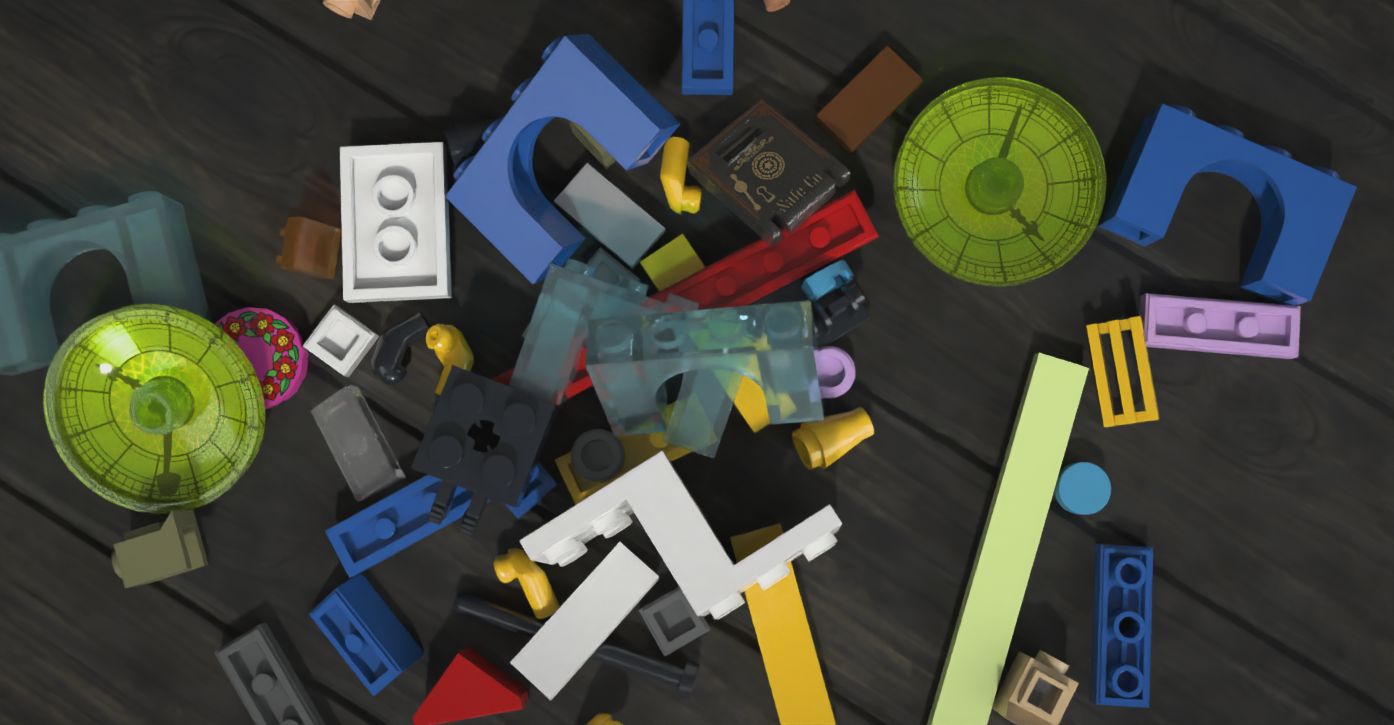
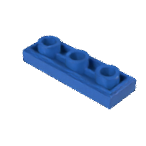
[1090,544,1153,708]

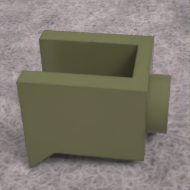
[112,509,209,588]

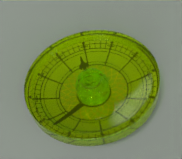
[893,77,1106,287]
[43,304,265,514]

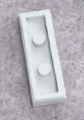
[510,542,659,701]

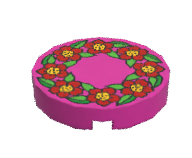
[213,307,309,410]

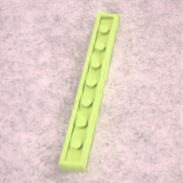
[927,353,1089,725]

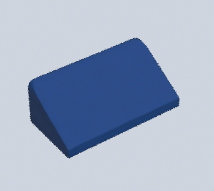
[309,574,424,696]

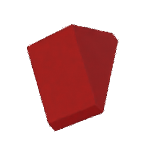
[413,646,529,725]

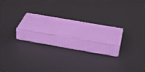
[1139,293,1301,359]

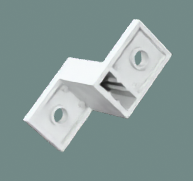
[519,451,842,620]

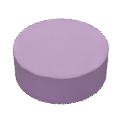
[802,346,855,399]

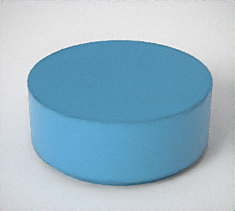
[1054,462,1111,515]

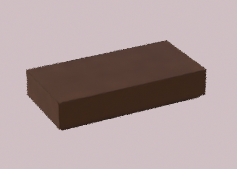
[815,45,924,155]

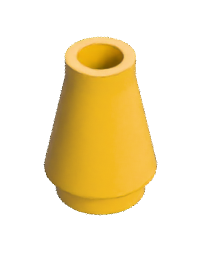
[792,407,874,470]

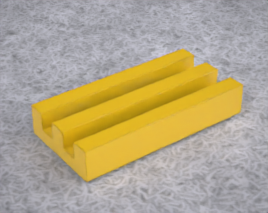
[1086,316,1160,427]

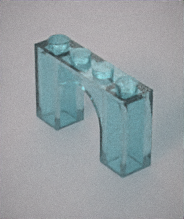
[0,191,211,376]
[509,258,757,459]
[585,300,824,436]

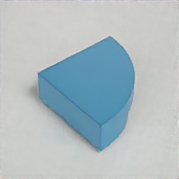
[801,260,854,303]

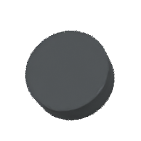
[571,429,625,482]

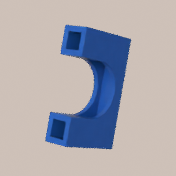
[445,34,680,284]
[1098,103,1357,306]

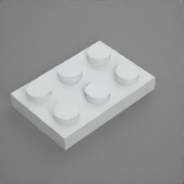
[340,142,452,303]

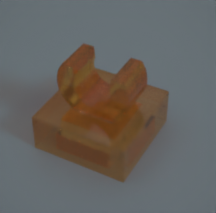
[276,217,342,279]

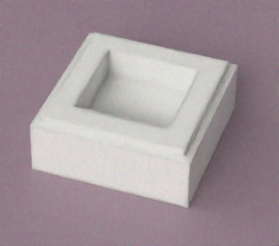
[303,305,379,377]

